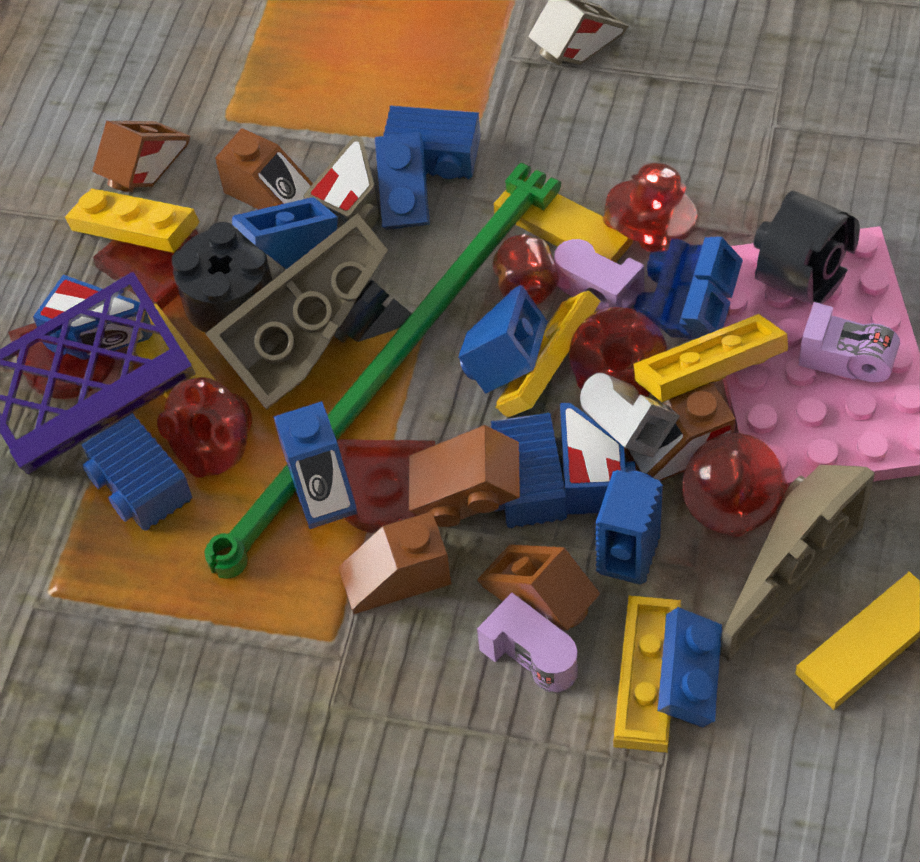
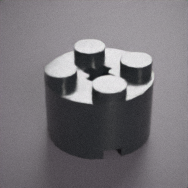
[753,190,860,305]
[172,222,273,333]

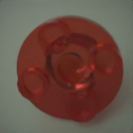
[603,162,697,252]
[569,307,667,397]
[157,377,253,478]
[683,433,787,537]

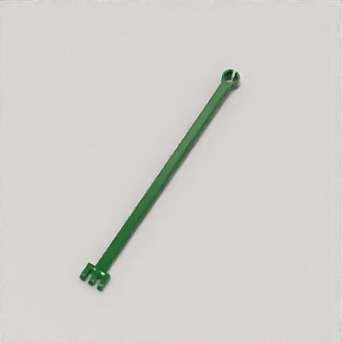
[204,163,561,579]

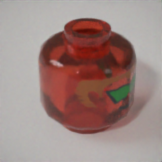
[492,234,559,305]

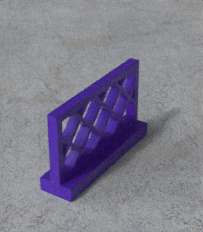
[0,271,196,474]

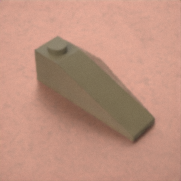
[205,213,388,410]
[721,464,875,661]

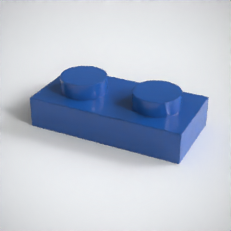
[375,132,430,230]
[658,607,722,728]

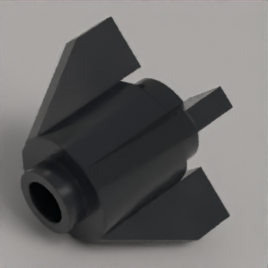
[334,279,412,343]

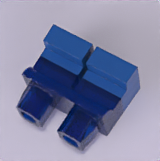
[633,237,743,339]

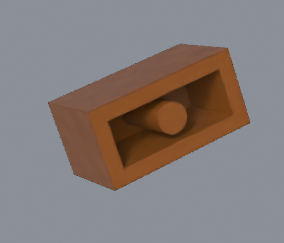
[409,425,520,527]

